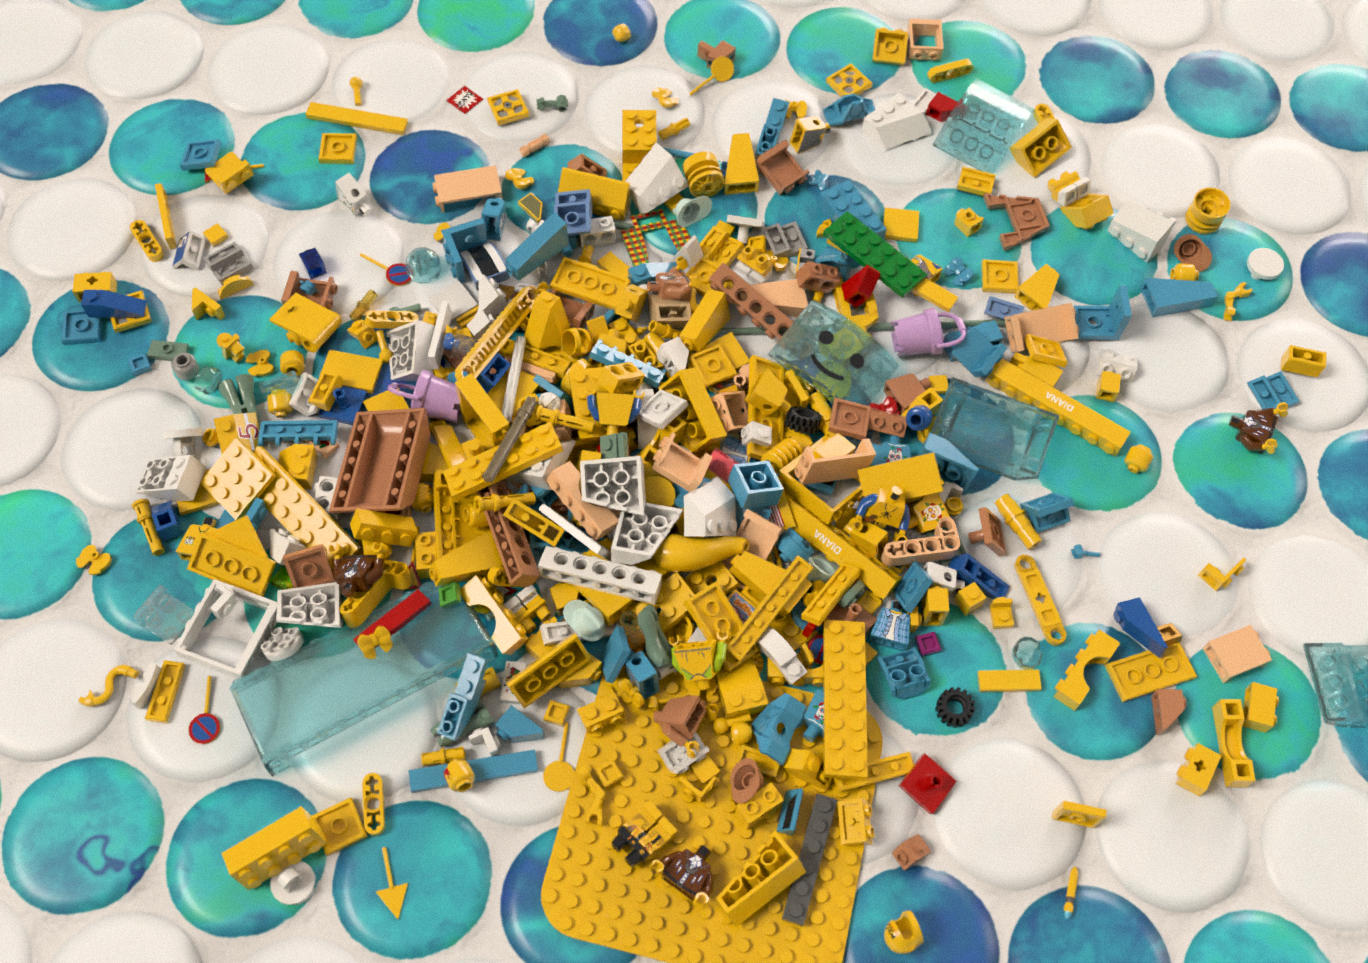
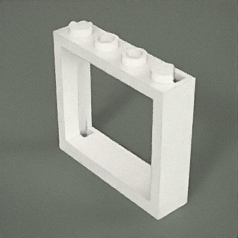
[174,579,277,682]

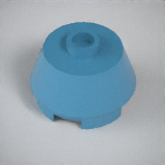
[776,527,815,563]

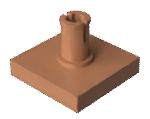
[828,398,871,440]
[968,507,1007,557]
[283,544,335,588]
[822,603,877,635]

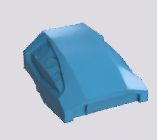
[877,646,931,699]

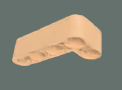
[881,517,960,566]

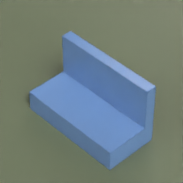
[984,296,1025,321]

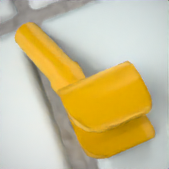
[647,696,675,711]

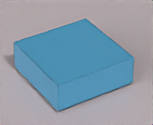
[127,353,152,377]

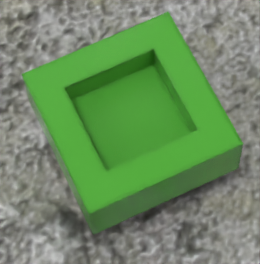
[438,581,461,609]

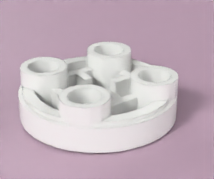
[1247,248,1284,280]
[261,627,304,661]

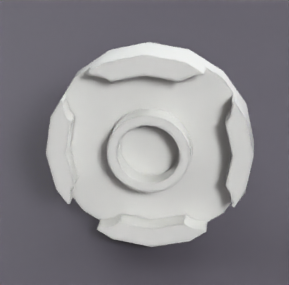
[163,428,203,456]
[270,861,316,905]

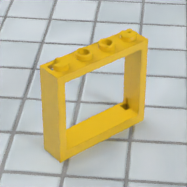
[455,373,510,451]
[777,435,864,525]

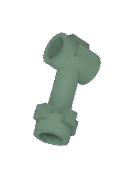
[537,95,568,112]

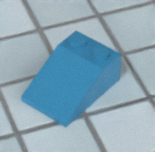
[917,433,979,494]

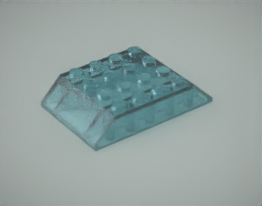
[930,377,1060,481]

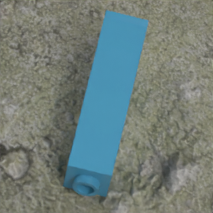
[505,212,569,281]
[1140,278,1218,317]

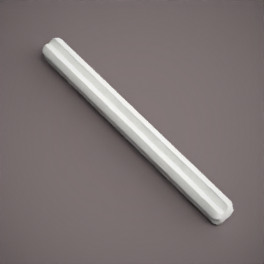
[502,336,526,422]

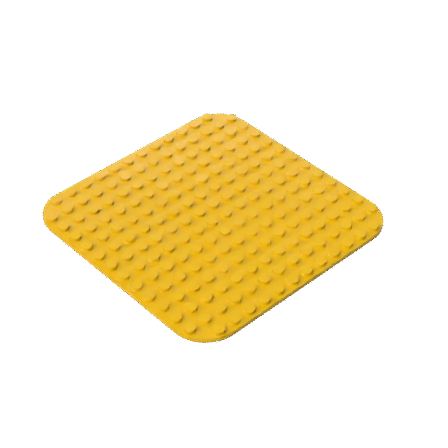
[541,653,883,963]

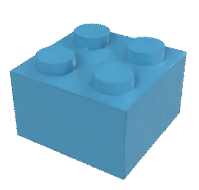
[728,460,784,510]

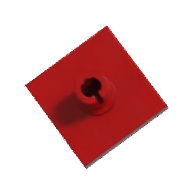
[898,753,957,814]

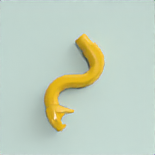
[78,665,139,707]

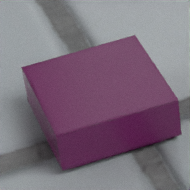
[915,632,941,657]

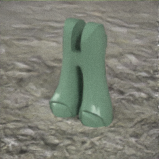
[218,374,260,423]
[637,605,673,668]
[430,699,495,748]

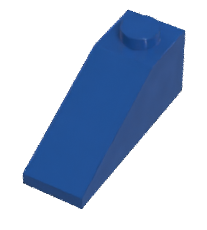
[81,290,147,317]
[948,553,1010,600]
[1114,597,1168,658]

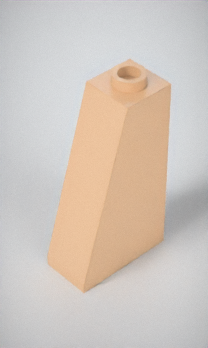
[737,279,809,318]

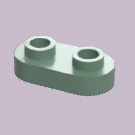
[838,580,866,609]

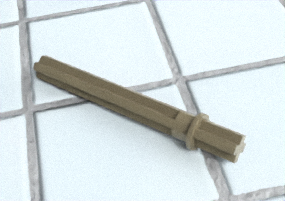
[482,396,538,483]

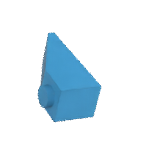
[628,262,681,292]

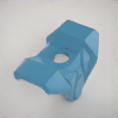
[823,94,875,126]
[815,246,853,283]
[752,693,807,765]

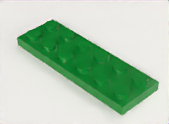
[823,211,927,298]

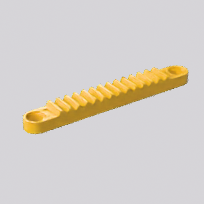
[455,285,539,381]

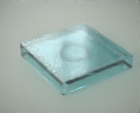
[259,370,299,398]

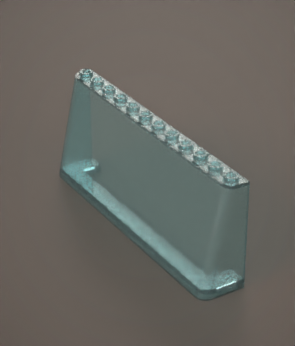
[230,581,499,776]

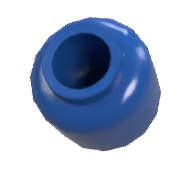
[906,405,933,431]

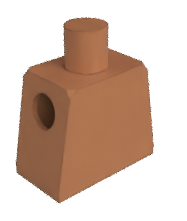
[883,373,931,415]

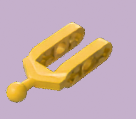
[832,277,879,347]

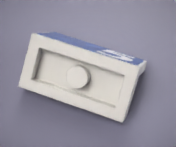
[172,230,206,270]

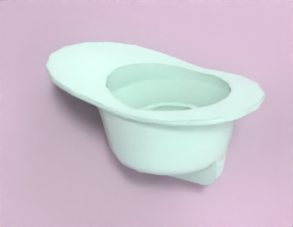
[673,196,712,227]
[808,554,840,584]
[563,600,606,641]

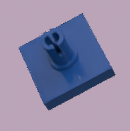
[318,386,368,426]

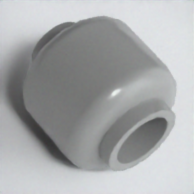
[172,353,199,381]

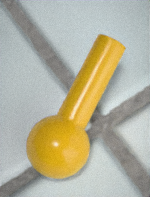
[349,76,363,106]
[376,330,394,363]
[713,713,752,734]

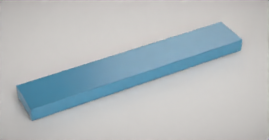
[409,749,538,793]

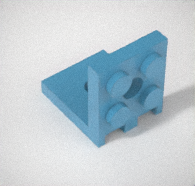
[441,218,487,284]
[1073,285,1132,340]

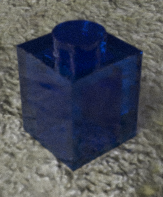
[299,247,327,279]

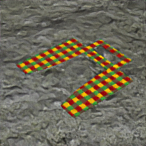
[619,209,691,267]

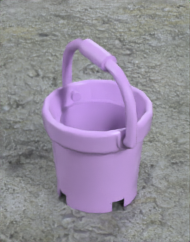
[890,308,967,357]
[388,370,461,423]

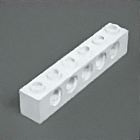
[538,546,662,605]

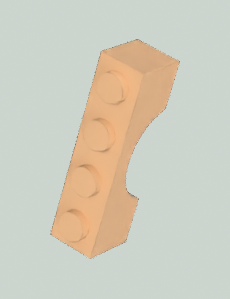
[546,461,618,541]

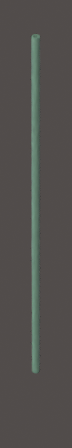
[715,319,1006,336]

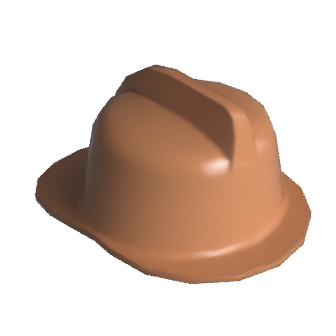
[1174,234,1212,272]
[730,758,764,804]

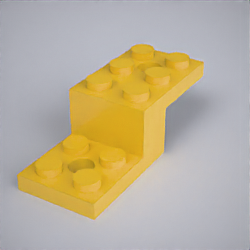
[622,110,656,182]
[630,561,740,633]

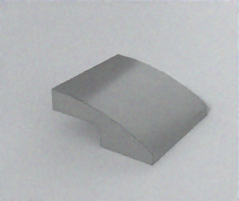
[763,221,808,257]
[203,242,254,286]

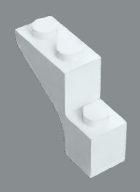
[467,274,508,339]

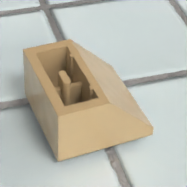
[647,294,692,329]

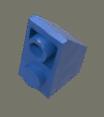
[152,500,183,541]

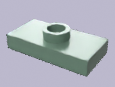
[147,340,190,361]

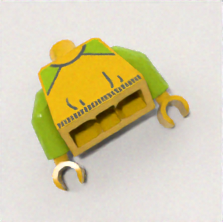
[668,630,731,690]

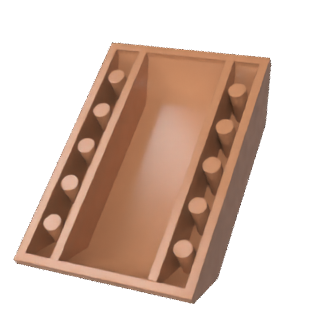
[329,408,431,513]

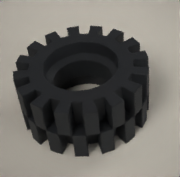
[785,406,821,434]
[935,687,975,728]

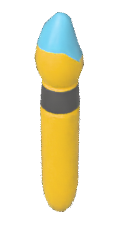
[1064,867,1078,919]

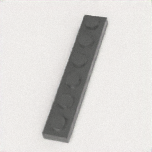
[782,793,837,927]

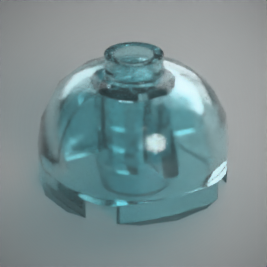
[405,247,441,283]

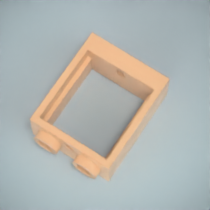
[907,19,943,60]
[710,391,748,434]

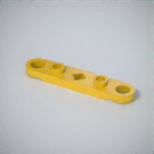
[1014,554,1067,646]

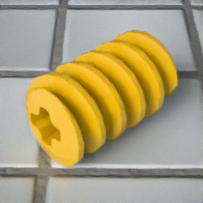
[761,438,802,475]

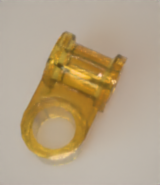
[619,611,646,652]

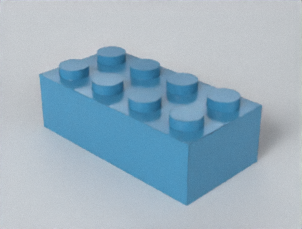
[818,180,886,239]

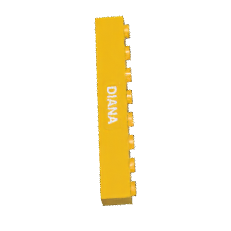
[985,358,1131,457]
[784,491,902,600]

